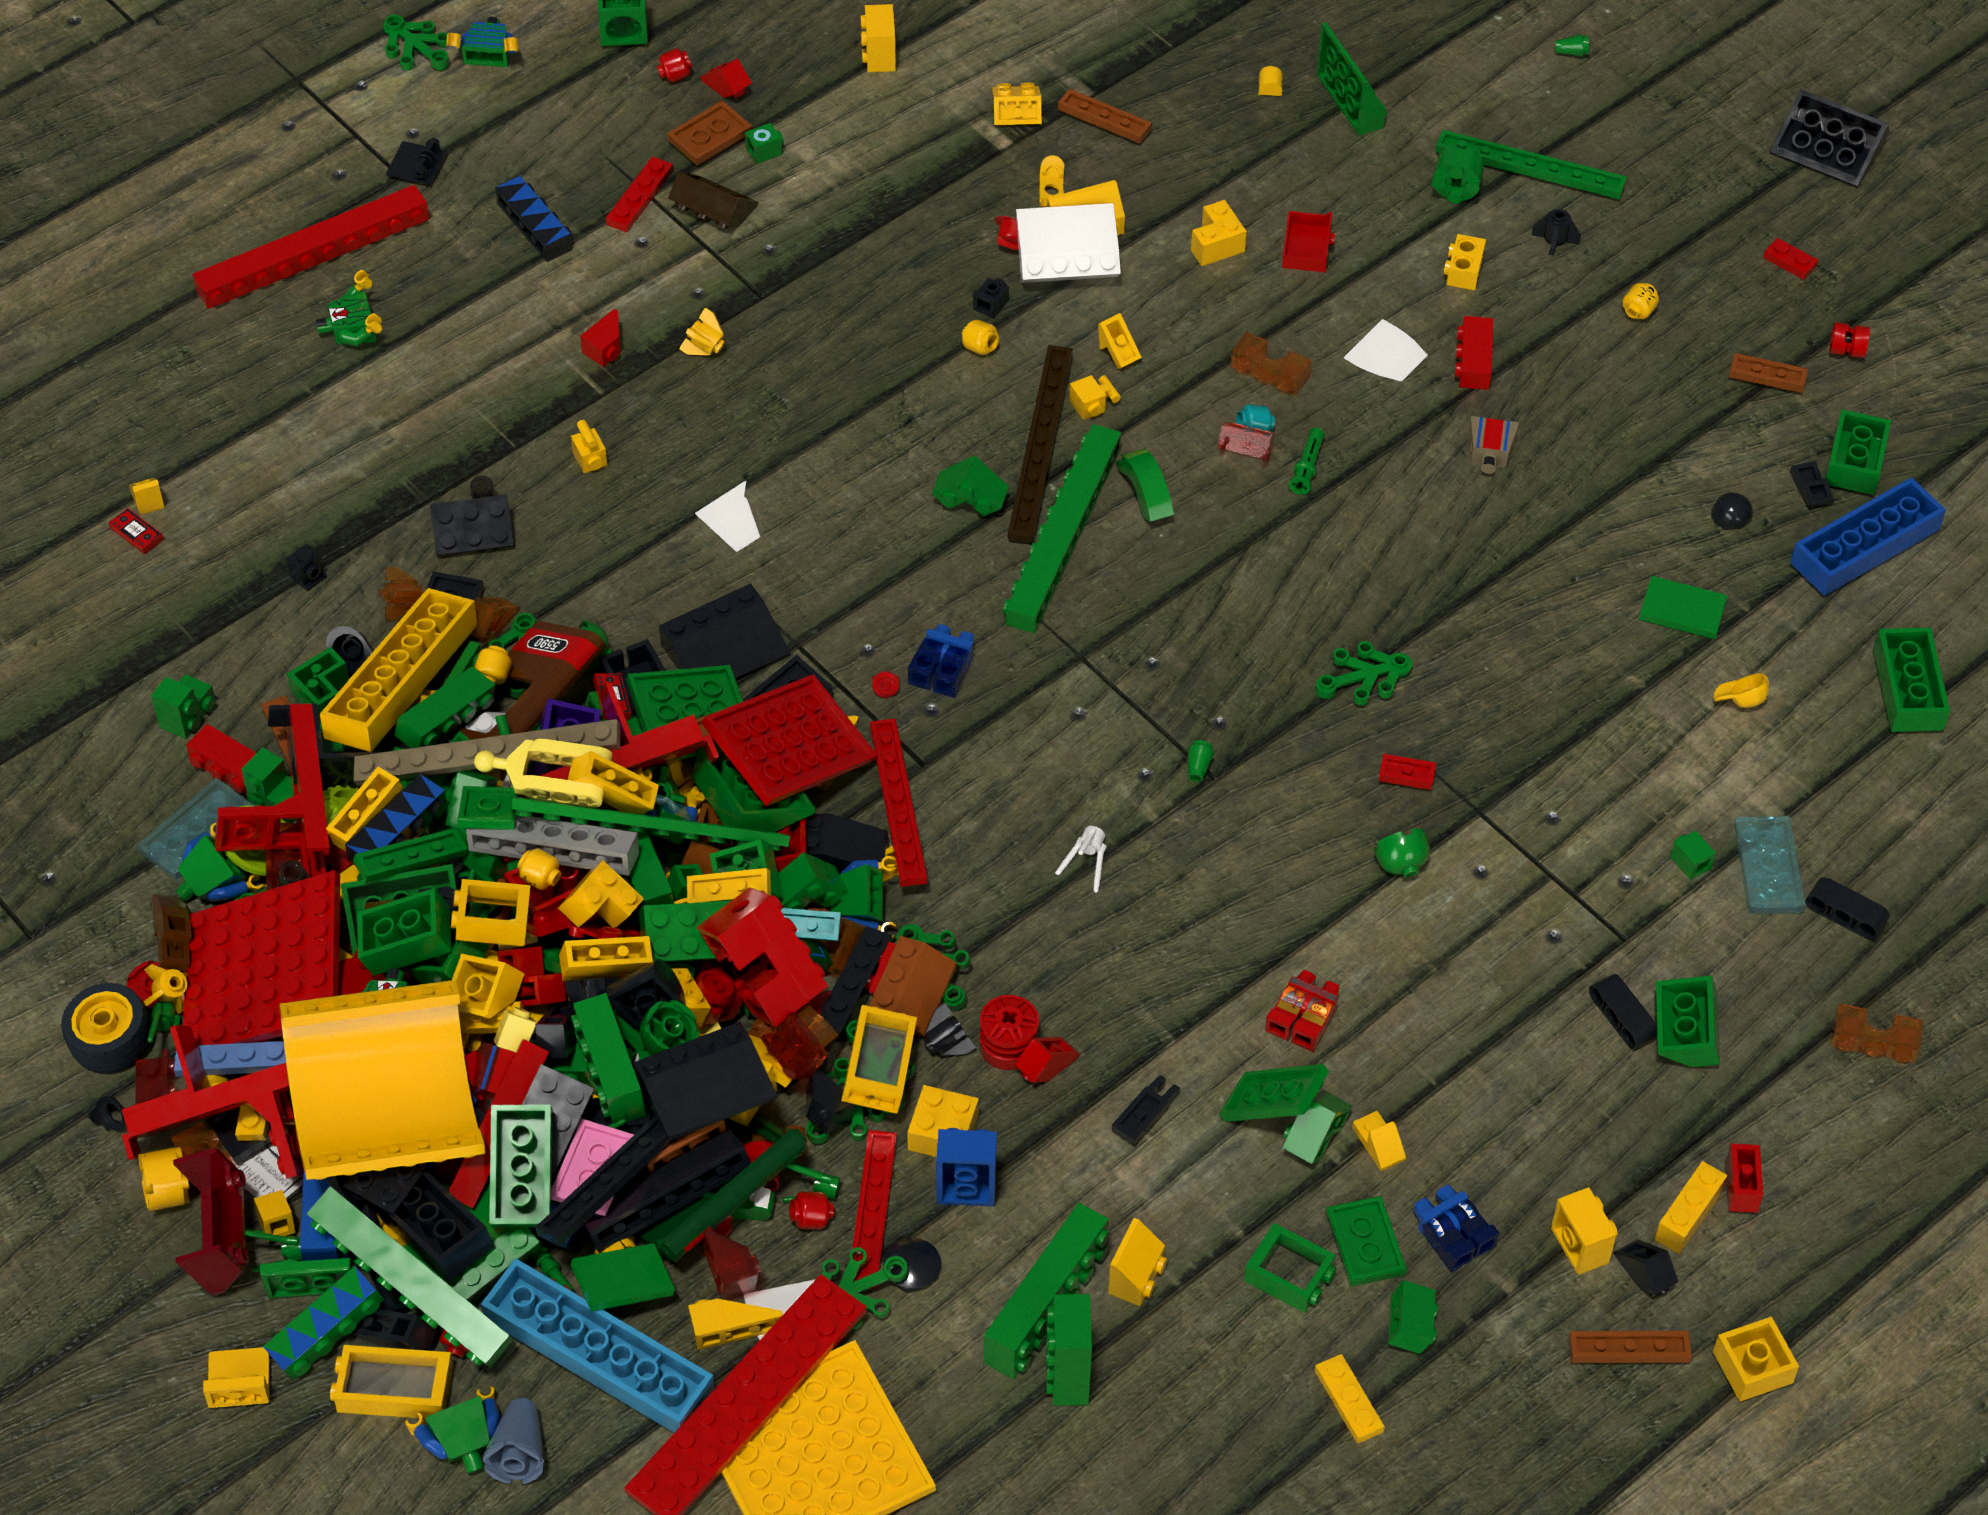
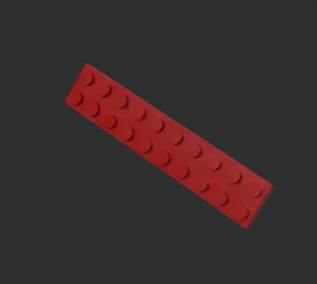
[624,1274,867,1515]

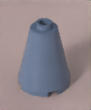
[483,1398,544,1484]

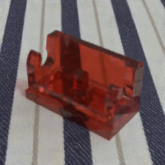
[1218,421,1275,461]

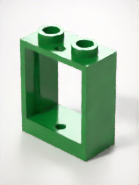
[1244,1223,1337,1313]

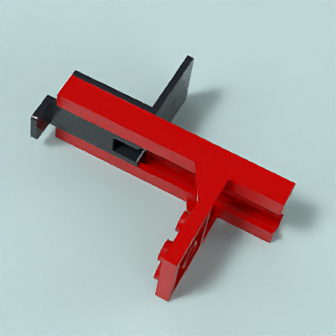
[215,704,383,880]

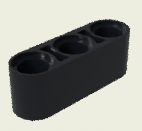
[1805,877,1890,940]
[1589,974,1658,1049]

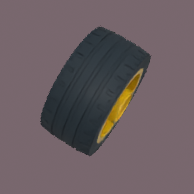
[61,983,152,1074]

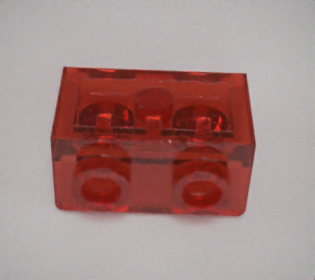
[761,1013,829,1079]
[135,1049,177,1105]

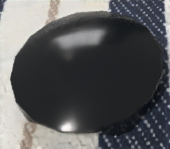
[883,1238,941,1293]

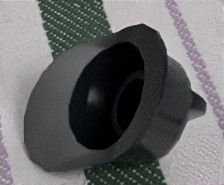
[325,626,373,679]

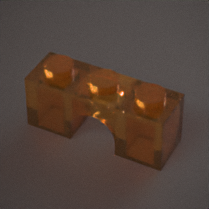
[1230,331,1312,396]
[1830,1003,1923,1063]

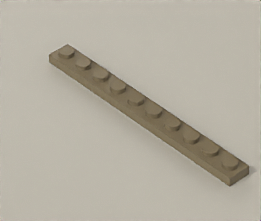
[354,719,620,786]

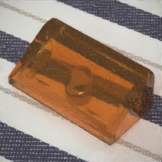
[824,917,866,976]

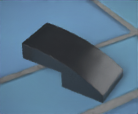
[1790,461,1835,508]

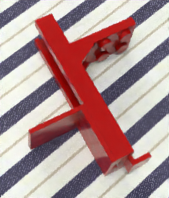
[519,681,719,827]
[121,1025,304,1179]

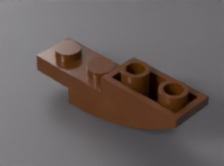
[152,894,192,972]

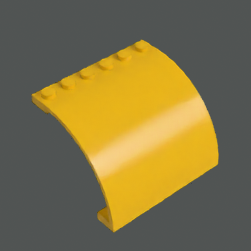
[280,980,485,1180]

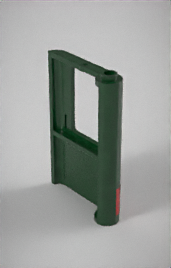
[634,1114,807,1262]

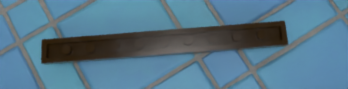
[1008,345,1073,543]

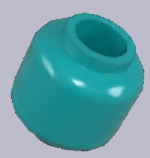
[1236,404,1275,438]

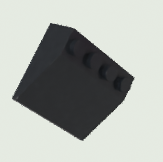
[1770,89,1889,188]
[659,584,791,681]
[633,1021,777,1141]

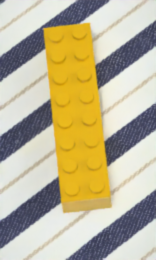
[320,588,477,752]

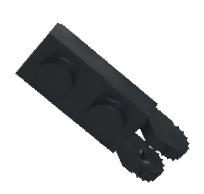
[1111,1075,1180,1146]

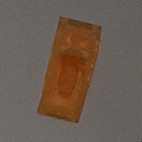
[471,596,520,640]

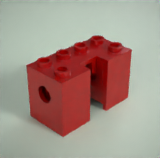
[697,887,828,1027]

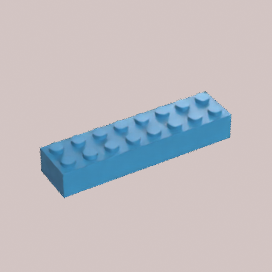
[481,1258,715,1433]

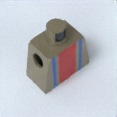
[1468,416,1519,474]

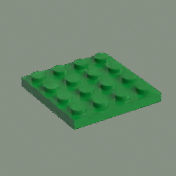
[626,665,743,759]

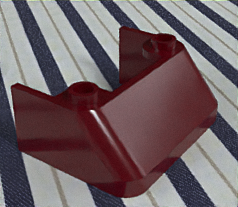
[173,1147,249,1296]

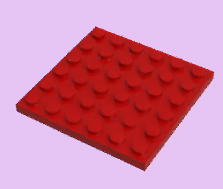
[183,870,341,1045]

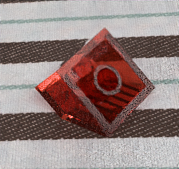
[703,1230,761,1300]

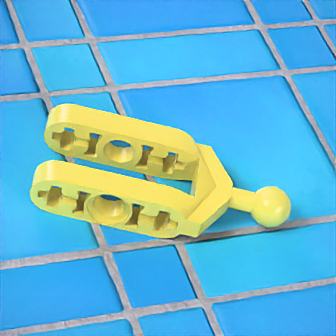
[474,739,613,808]

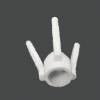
[1055,826,1107,893]

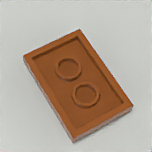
[667,100,752,166]

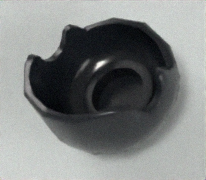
[1711,492,1753,530]

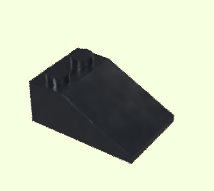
[806,813,888,875]

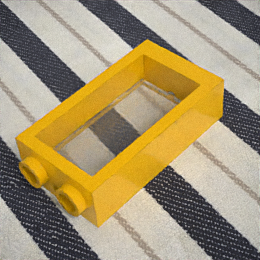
[841,1005,917,1114]
[330,1345,454,1419]

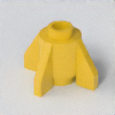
[679,308,725,355]
[143,964,188,1014]

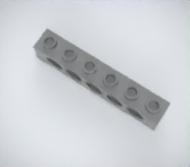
[466,815,639,875]

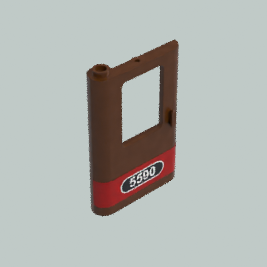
[449,621,606,740]

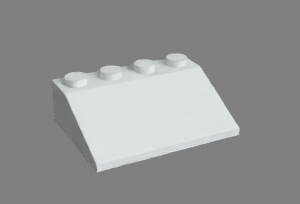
[1016,203,1121,283]

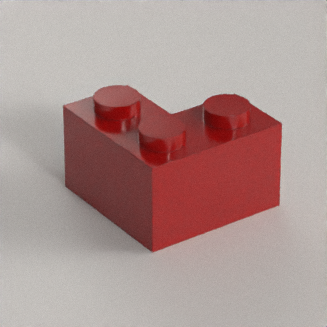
[497,946,566,1006]

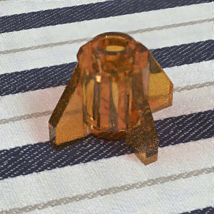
[378,567,424,620]

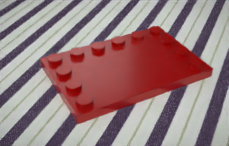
[701,674,878,806]

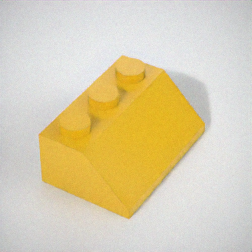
[1047,180,1125,235]

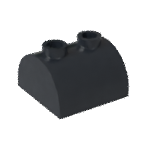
[605,959,686,1030]

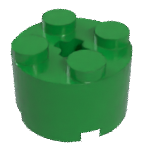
[1432,146,1484,204]

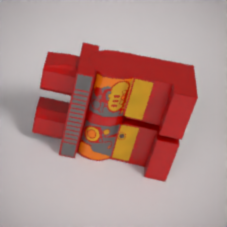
[1265,970,1339,1053]

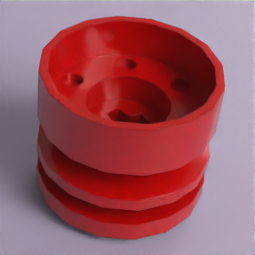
[979,995,1039,1070]

